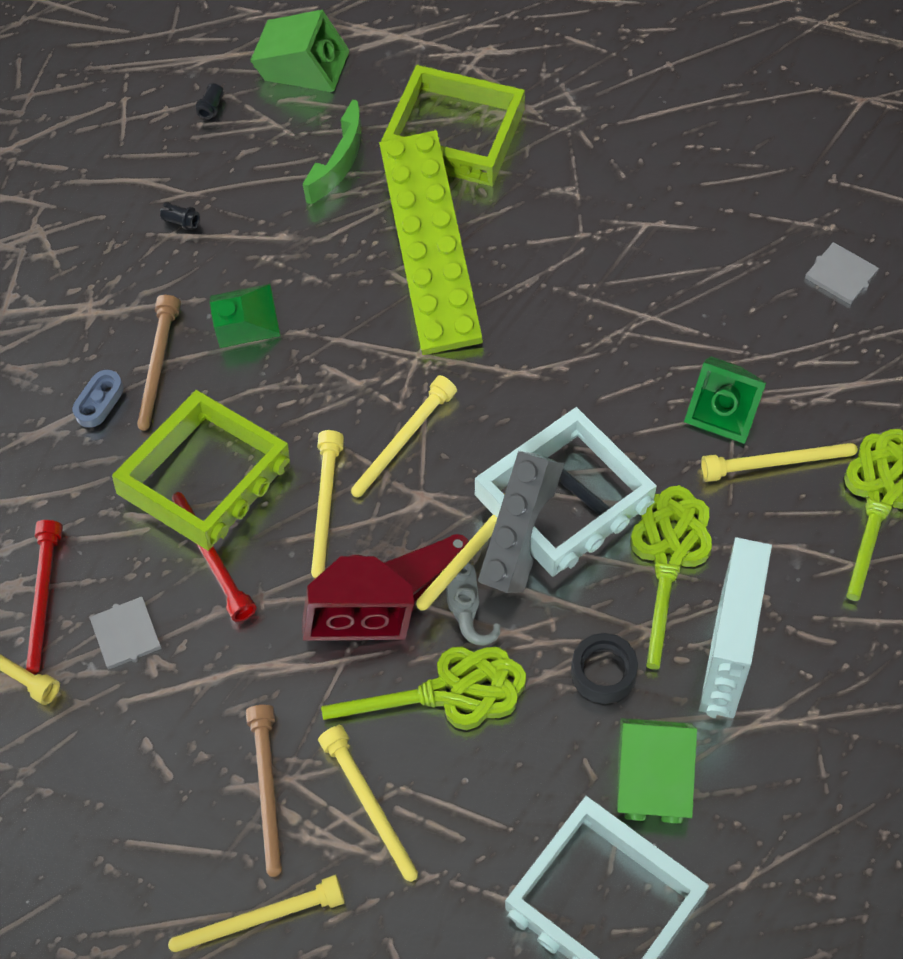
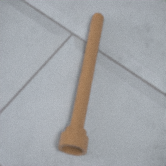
[137,295,181,431]
[246,705,281,877]

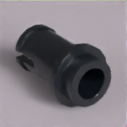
[195,83,225,120]
[160,202,200,230]

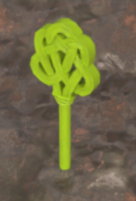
[844,429,903,601]
[630,485,712,670]
[321,647,526,730]

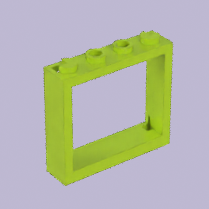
[381,65,525,187]
[112,390,290,551]

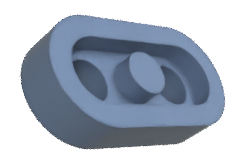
[72,370,124,427]

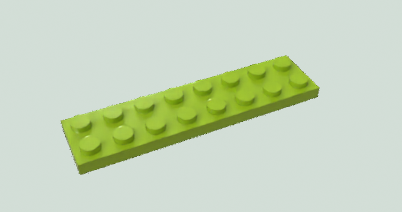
[379,130,483,356]

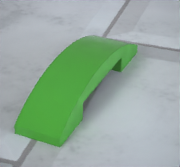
[303,99,362,204]

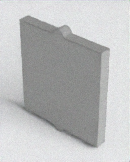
[805,242,879,305]
[89,596,162,670]

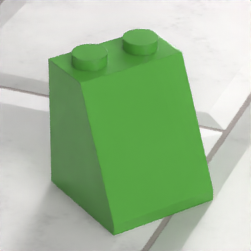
[250,10,350,92]
[617,718,697,824]

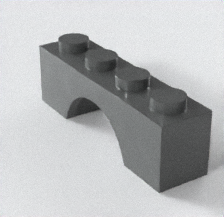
[478,451,564,593]

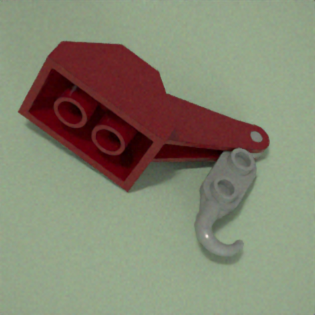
[302,534,500,646]

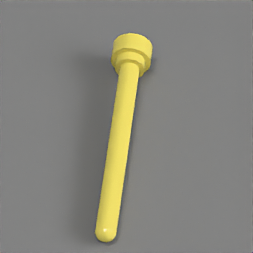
[351,375,457,498]
[311,430,344,578]
[701,443,858,482]
[416,493,505,610]
[0,654,60,705]
[318,725,418,882]
[168,875,345,952]

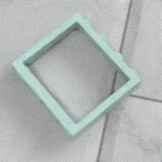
[475,407,657,577]
[699,537,772,719]
[505,796,709,959]

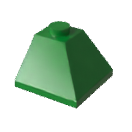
[210,284,280,348]
[684,356,767,444]

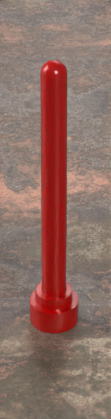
[172,492,257,622]
[26,520,63,675]

